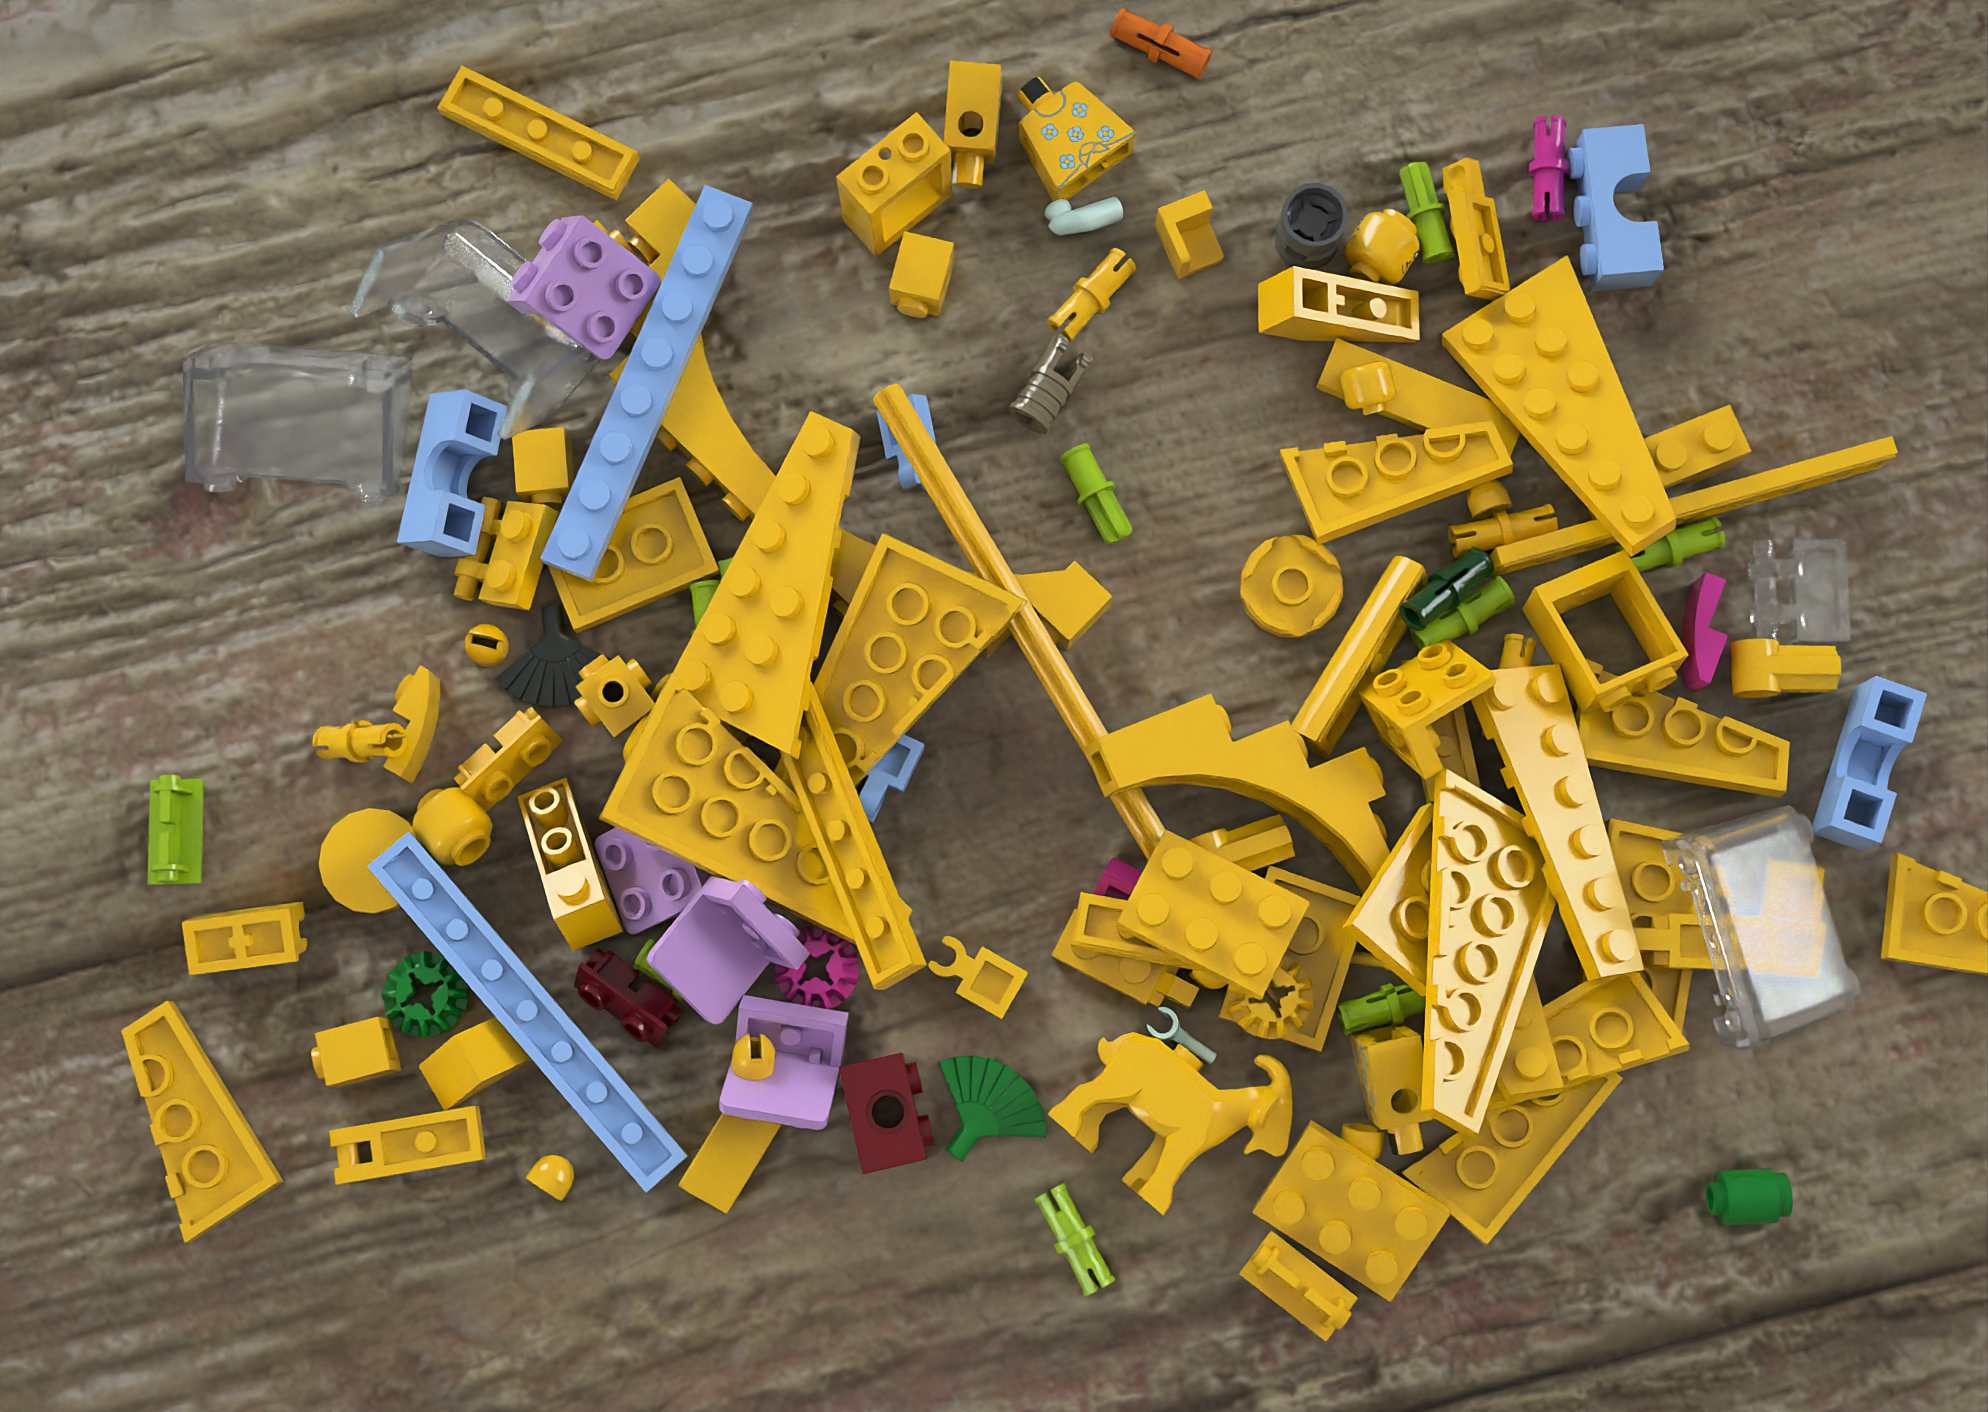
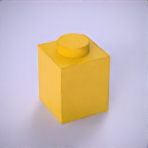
[889,231,955,318]
[512,427,575,509]
[311,1017,402,1087]

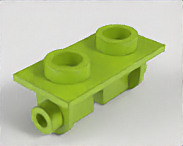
[147,775,204,885]

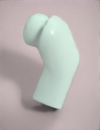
[1045,197,1123,236]

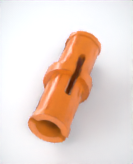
[1109,7,1213,80]

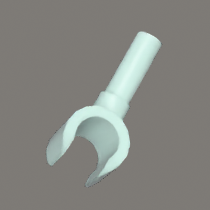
[1147,1007,1217,1065]

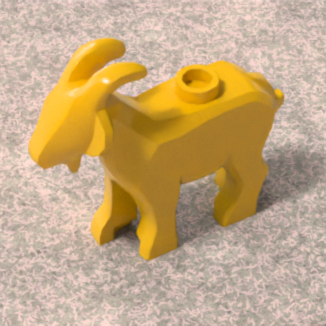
[1048,1032,1293,1216]

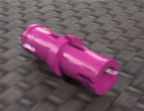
[1529,115,1569,223]

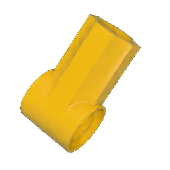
[1730,639,1841,698]
[1188,814,1295,872]

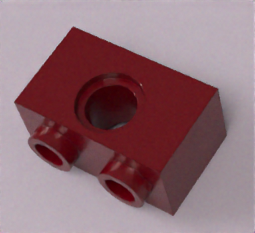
[839,1052,935,1174]

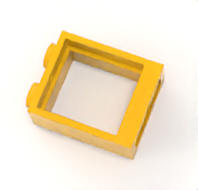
[836,112,952,258]
[1522,549,1689,715]

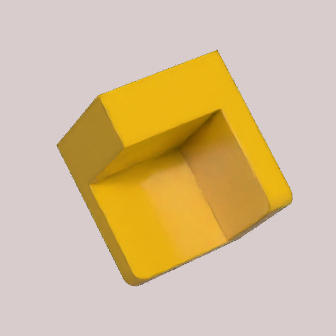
[1155,190,1224,280]

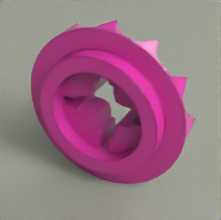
[775,926,859,1009]

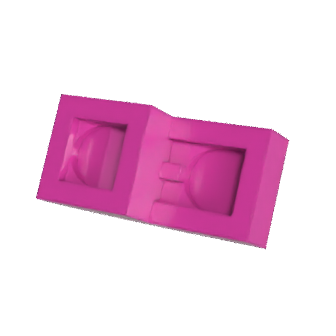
[1681,572,1728,692]

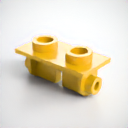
[453,707,563,812]
[1239,1230,1358,1342]

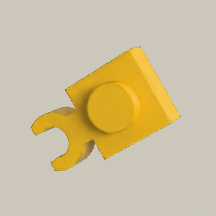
[928,936,1028,1020]

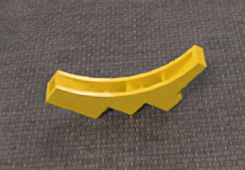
[1084,694,1390,895]

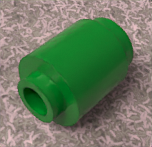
[1706,1168,1793,1226]

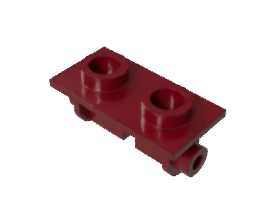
[574,948,684,1049]

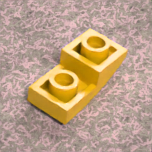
[383,665,440,784]

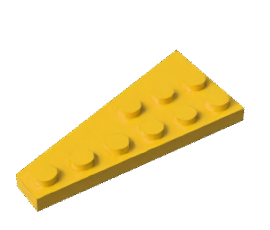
[673,411,861,760]
[774,533,1028,795]
[599,672,912,945]

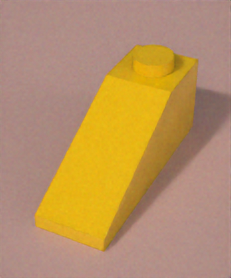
[1258,266,1420,343]

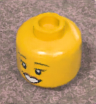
[1344,209,1420,286]

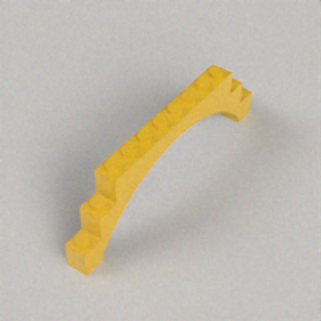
[609,178,1113,659]

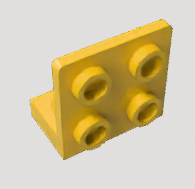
[1358,640,1497,780]

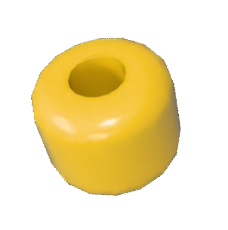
[1340,361,1396,415]

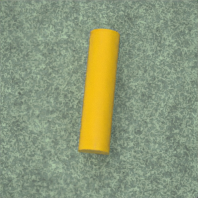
[1291,556,1428,759]

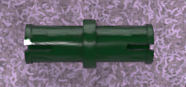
[1399,547,1494,631]

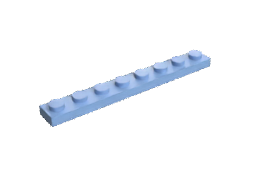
[540,185,754,582]
[367,832,688,1193]

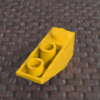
[517,777,623,951]

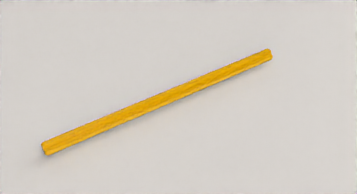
[873,384,1165,861]

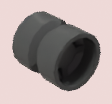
[1274,183,1349,270]

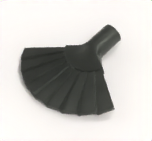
[495,605,612,707]

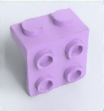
[506,215,660,359]
[595,827,716,934]
[647,876,811,1024]
[719,995,849,1130]

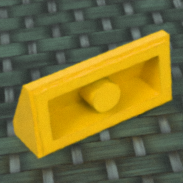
[678,1113,782,1214]

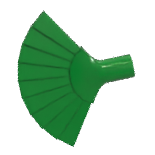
[938,1055,1046,1162]

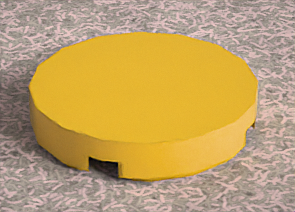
[1240,535,1343,638]
[319,808,426,914]

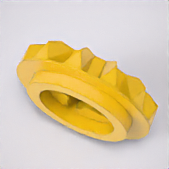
[1227,955,1313,1039]

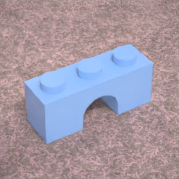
[1567,124,1664,292]
[397,389,508,557]
[1810,676,1927,851]

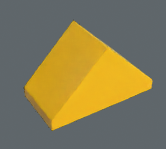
[419,1017,532,1111]

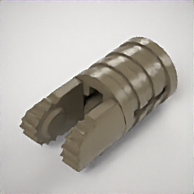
[1008,332,1093,434]

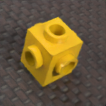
[574,654,655,738]

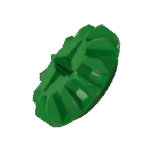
[381,951,468,1037]

